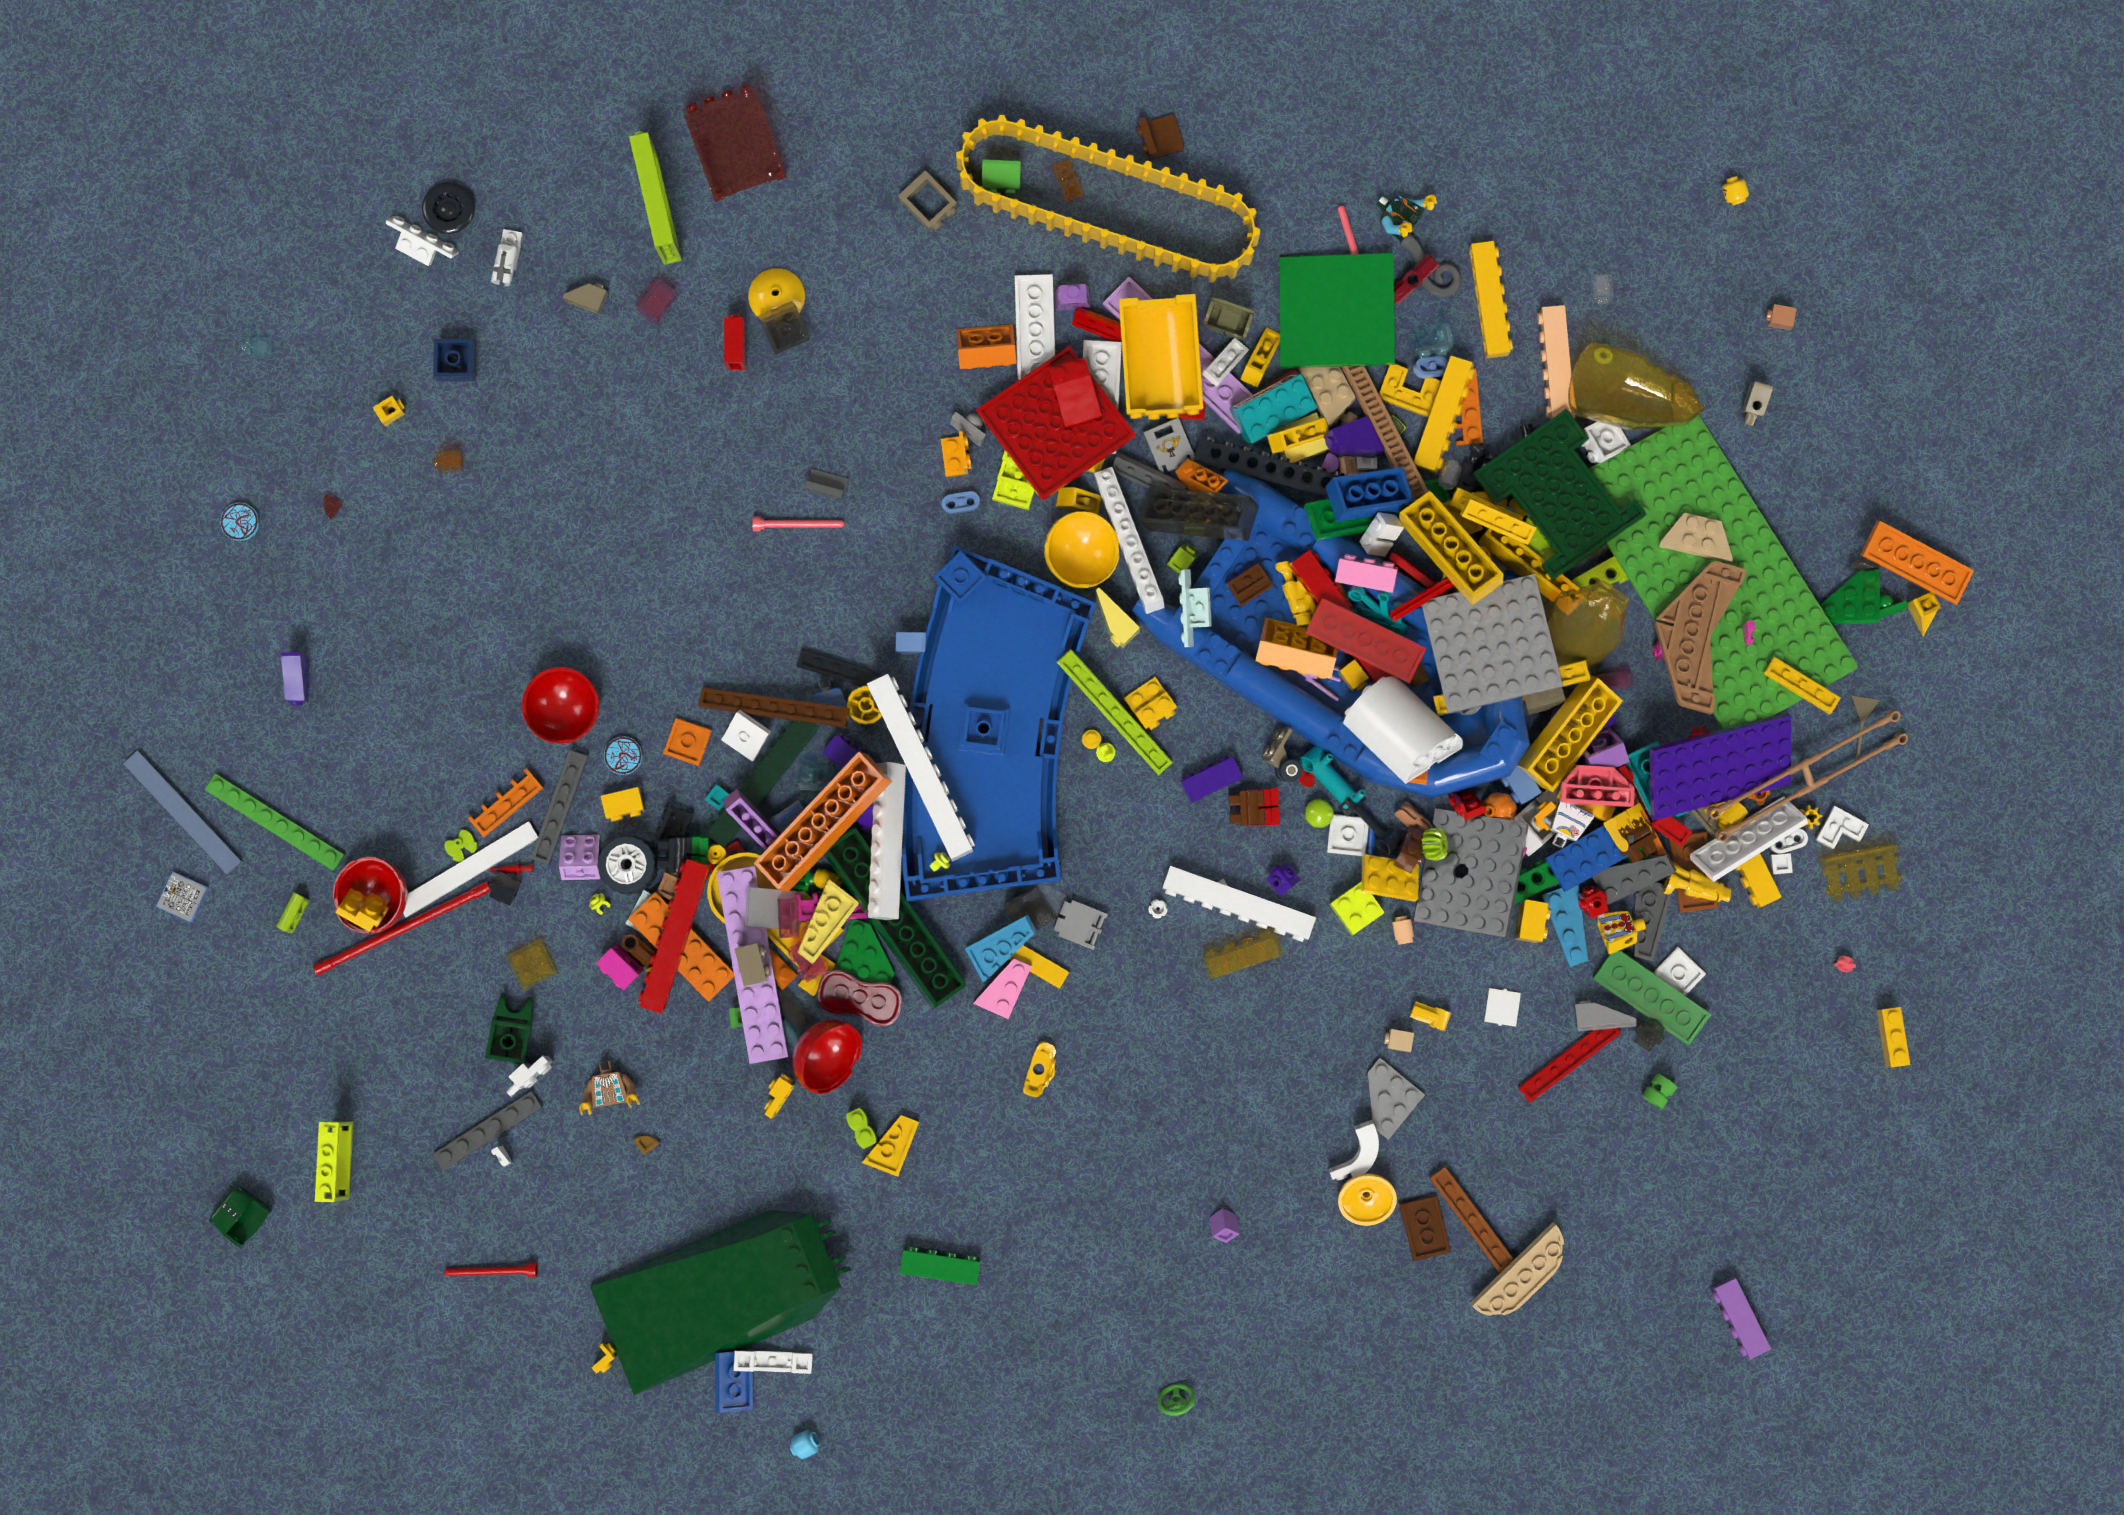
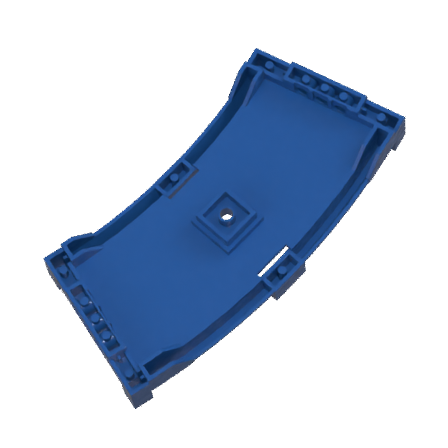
[902,545,1097,903]

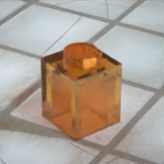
[434,449,464,474]

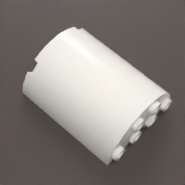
[1343,676,1463,784]

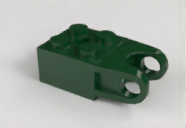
[485,993,533,1065]

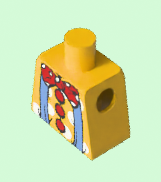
[1597,911,1646,954]

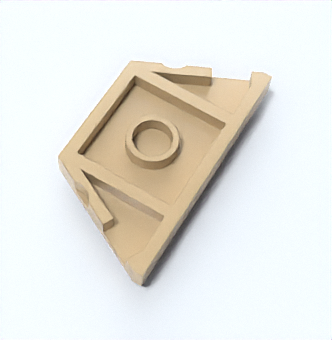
[1297,367,1355,428]
[1658,513,1733,563]

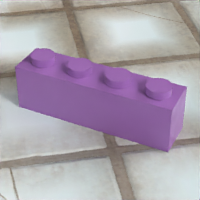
[723,788,781,851]
[1711,1277,1771,1360]

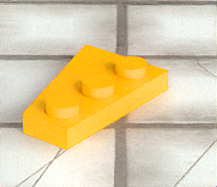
[862,1115,919,1177]

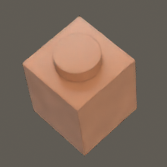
[1765,304,1797,330]

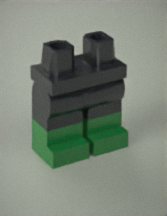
[656,834,708,873]

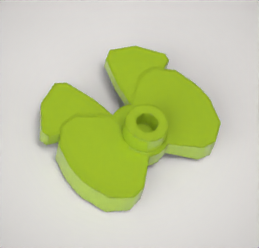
[444,830,477,862]

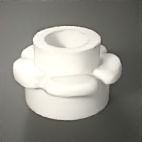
[1148,899,1167,918]

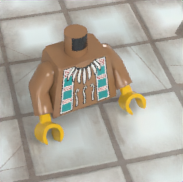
[579,1062,640,1115]

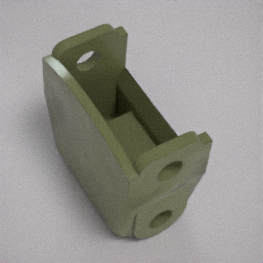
[1204,297,1255,340]

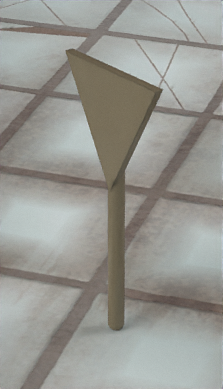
[1851,695,1879,760]

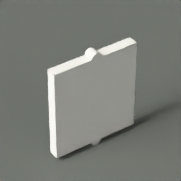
[1484,988,1521,1027]

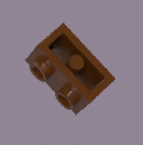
[1394,825,1425,873]

